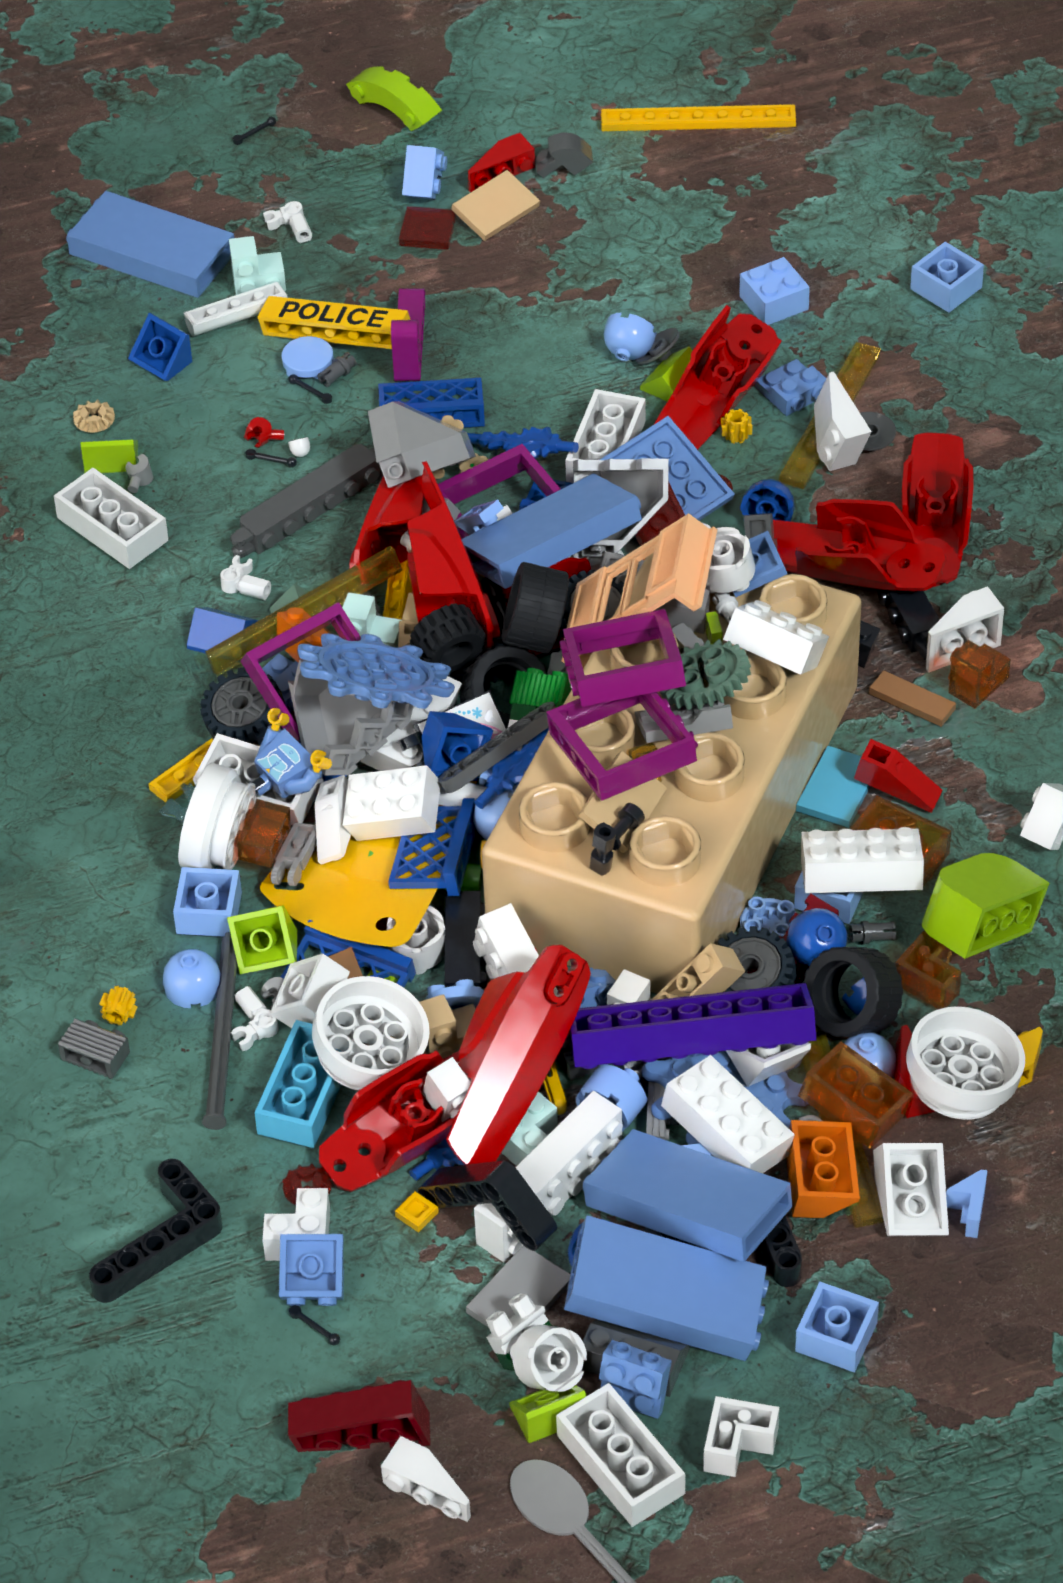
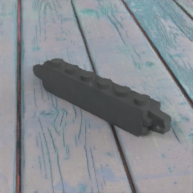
[230,444,381,558]

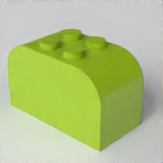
[922,853,1049,959]

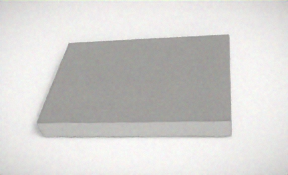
[466,1246,570,1328]

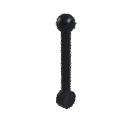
[233,117,276,145]
[288,374,332,404]
[245,449,297,467]
[289,1305,340,1346]

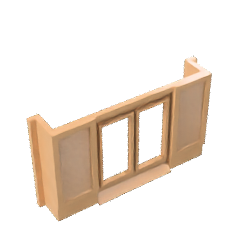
[562,513,718,668]

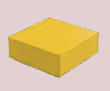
[395,1191,439,1233]

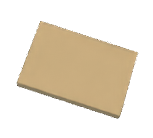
[451,170,540,241]
[578,751,667,853]

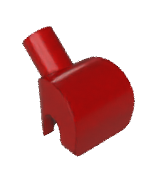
[243,417,284,448]

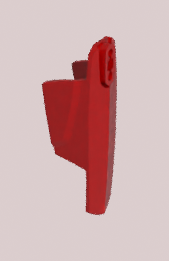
[654,305,782,450]
[900,433,973,587]
[407,461,500,648]
[349,475,424,587]
[773,499,947,591]
[446,945,591,1165]
[319,1050,459,1192]

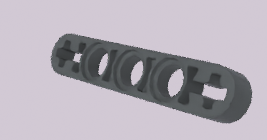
[438,702,557,793]

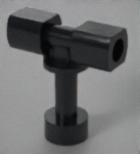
[589,803,645,876]

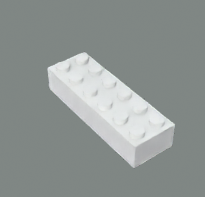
[474,1091,623,1263]

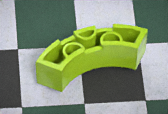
[346,66,442,131]

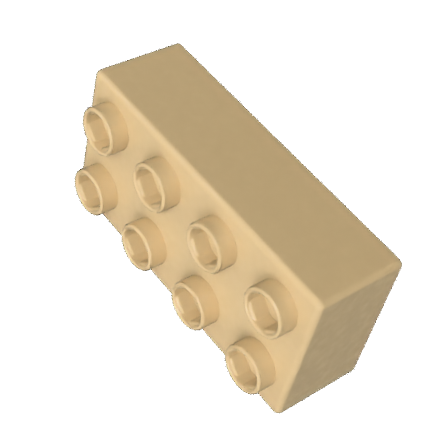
[482,553,862,994]

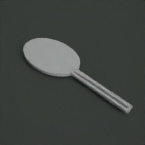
[510,1460,636,1583]

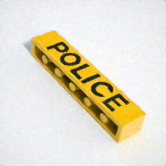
[257,296,410,349]

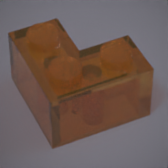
[948,640,1011,709]
[234,799,291,868]
[895,930,962,1009]

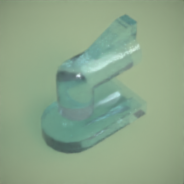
[159,782,194,823]

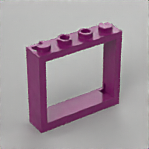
[438,444,561,539]
[240,602,361,743]
[560,609,686,707]
[546,692,698,801]

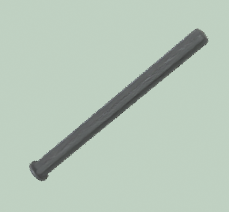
[202,932,237,1130]

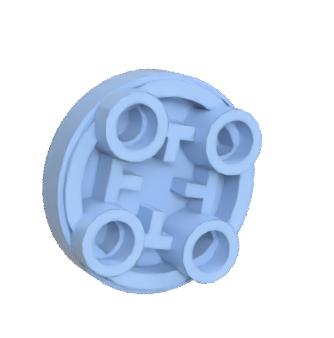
[282,336,334,379]
[740,897,795,937]
[426,979,484,1010]

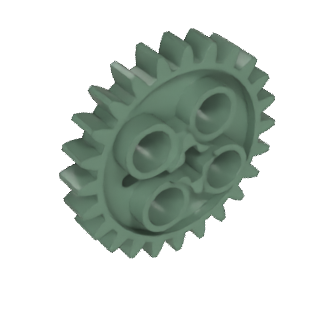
[660,639,751,710]

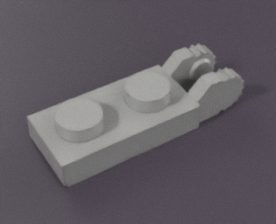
[271,823,317,886]

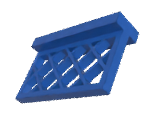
[378,378,485,428]
[388,798,477,896]
[281,920,416,1020]

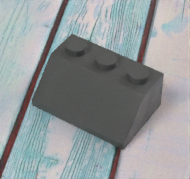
[582,1319,691,1397]

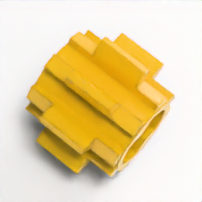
[721,409,753,444]
[99,986,137,1025]

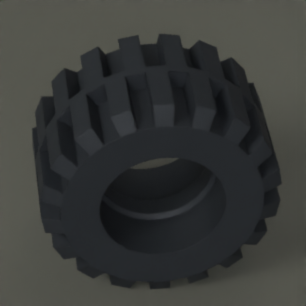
[410,604,487,674]

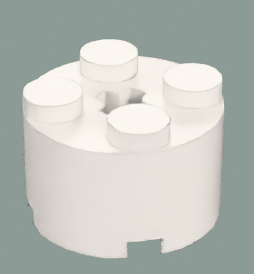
[705,527,755,593]
[387,906,445,975]
[510,1325,587,1391]

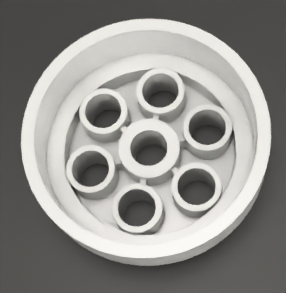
[178,762,256,870]
[312,976,429,1091]
[906,1007,1025,1120]

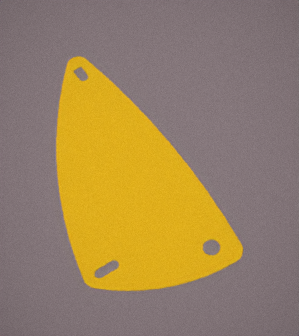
[260,781,477,947]

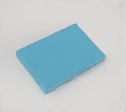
[796,746,871,828]

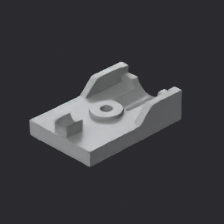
[635,700,733,743]

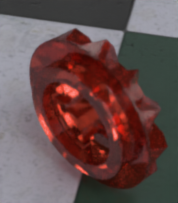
[283,1163,332,1205]

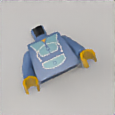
[251,708,332,798]

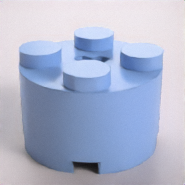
[576,1064,648,1132]

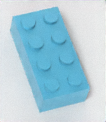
[255,1020,342,1148]

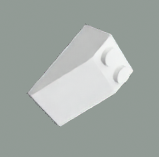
[814,372,871,471]
[926,586,1004,673]
[873,1143,949,1236]

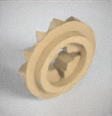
[73,399,115,433]

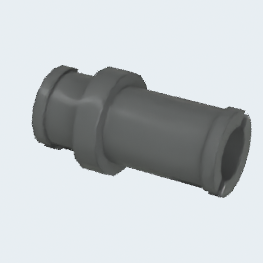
[317,352,357,387]
[849,921,896,944]

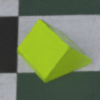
[640,346,693,401]
[81,440,138,473]
[227,905,297,974]
[509,1385,587,1443]

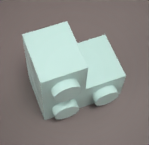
[229,236,286,295]
[342,592,402,648]
[501,1092,558,1166]

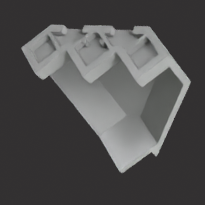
[368,401,476,488]
[573,458,669,557]
[288,659,414,775]

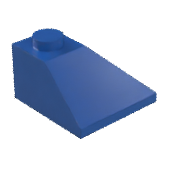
[422,711,493,781]

